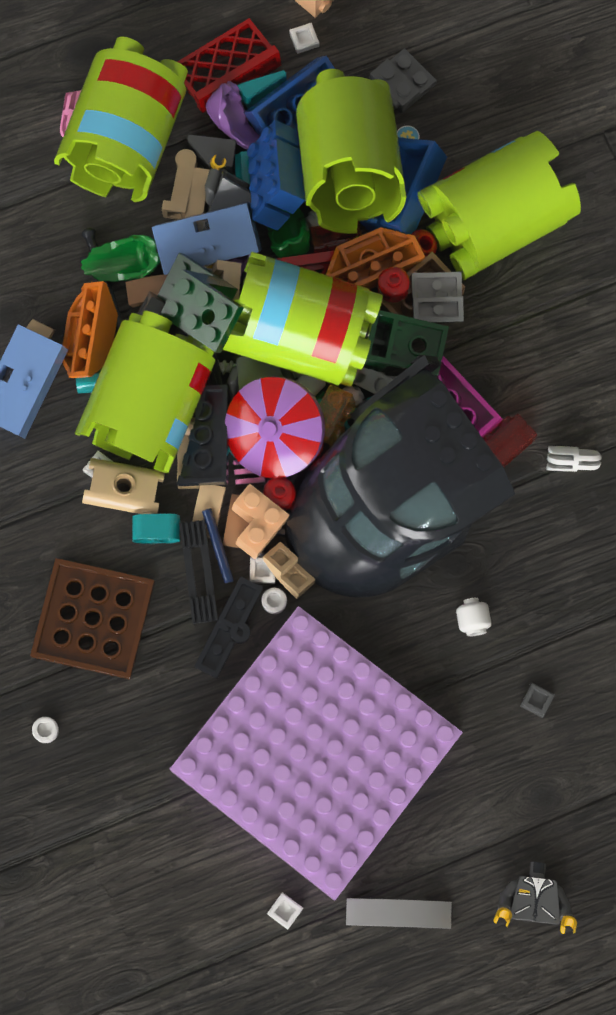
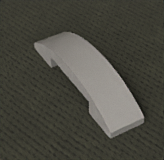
[346,898,452,929]

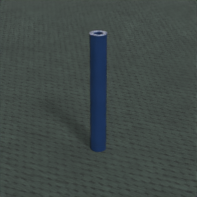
[202,508,234,584]

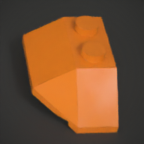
[326,227,425,290]
[62,281,118,378]

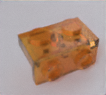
[319,385,356,446]

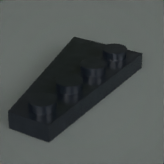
[177,384,229,486]

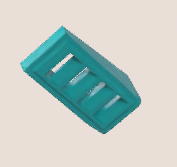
[237,70,287,109]

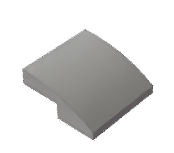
[411,272,464,322]

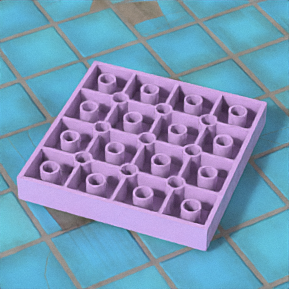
[170,606,463,901]

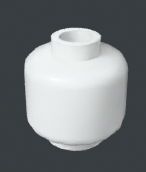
[456,598,492,636]

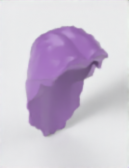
[206,81,260,150]

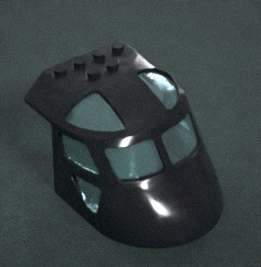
[284,369,515,597]

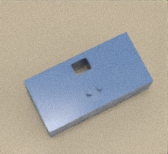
[152,202,262,275]
[0,324,68,439]

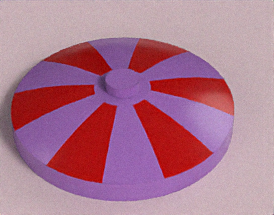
[225,376,325,478]

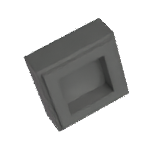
[520,683,555,718]

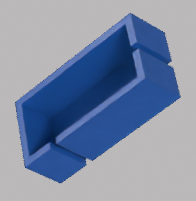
[247,120,305,231]
[359,137,447,235]

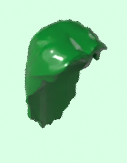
[267,207,311,258]
[81,235,160,282]

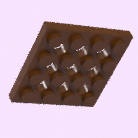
[30,558,155,680]

